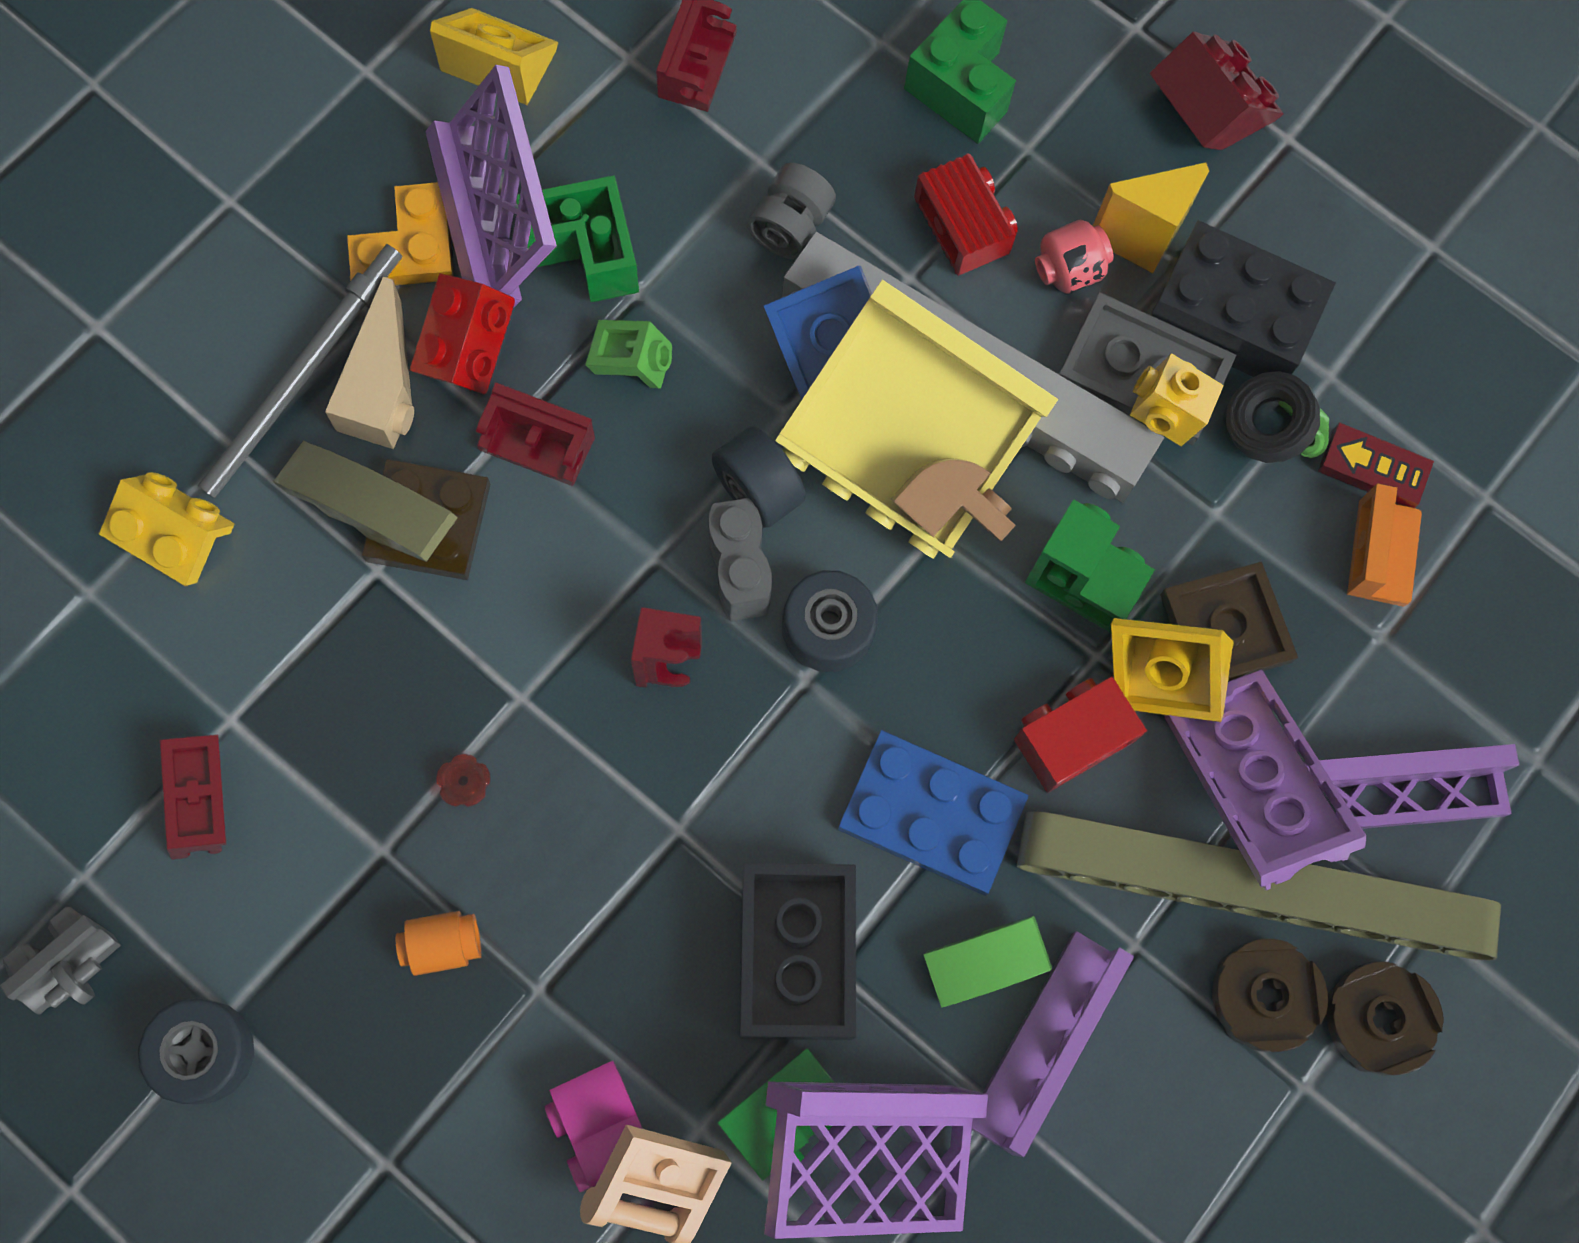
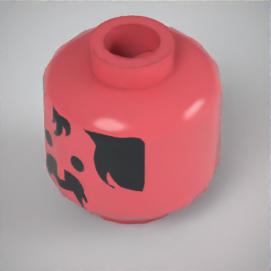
[1035,220,1113,294]

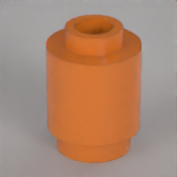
[396,911,481,976]

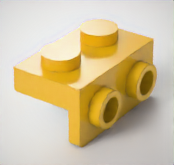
[99,472,235,586]

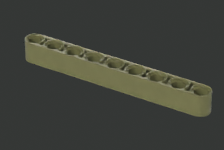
[1017,811,1501,961]

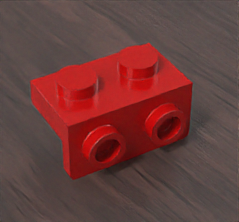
[410,273,515,394]

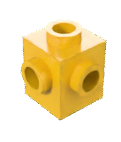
[1130,353,1224,446]

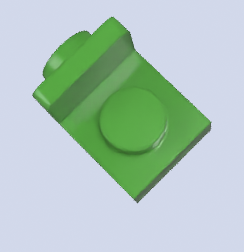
[585,320,672,388]

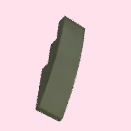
[273,441,458,562]

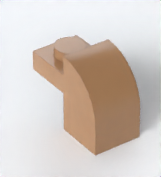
[891,459,1016,541]

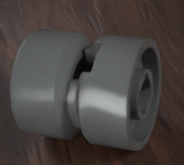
[747,163,836,259]

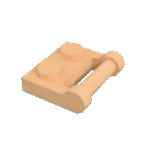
[580,1125,732,1243]

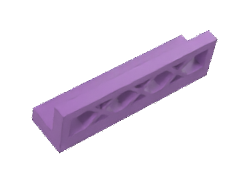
[1304,744,1519,829]
[972,931,1134,1157]

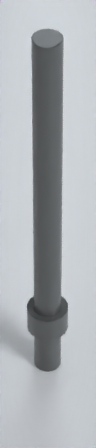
[198,244,403,498]

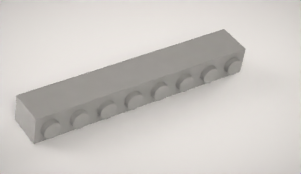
[782,232,1165,503]

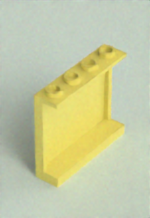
[775,279,1058,559]

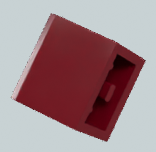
[1150,31,1284,150]

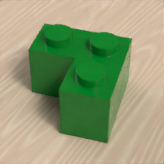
[904,0,1016,144]
[516,175,639,302]
[1025,499,1155,633]
[718,1048,835,1181]

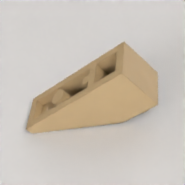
[325,277,414,449]

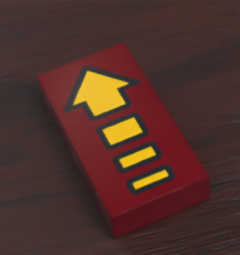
[1318,422,1434,508]

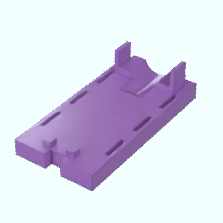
[1164,669,1366,891]

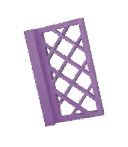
[425,65,557,308]
[764,1082,988,1239]

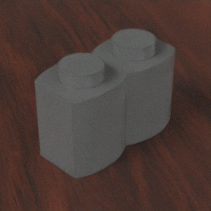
[709,498,772,621]

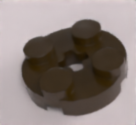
[1212,939,1328,1052]
[1327,962,1444,1076]

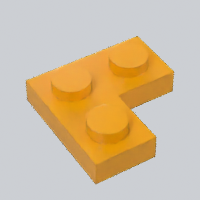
[348,182,454,286]

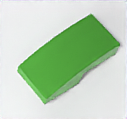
[923,916,1052,1008]

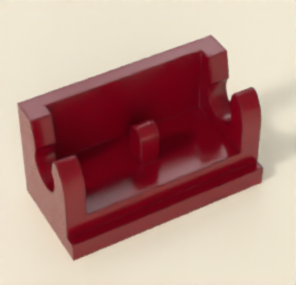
[656,0,737,112]
[476,382,595,486]
[631,607,702,688]
[160,735,226,860]

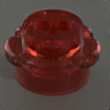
[436,754,491,807]

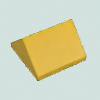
[430,8,558,105]
[1093,163,1209,273]
[1111,618,1233,722]

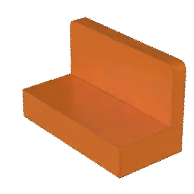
[1347,483,1422,607]

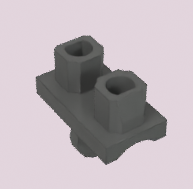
[0,907,121,1015]

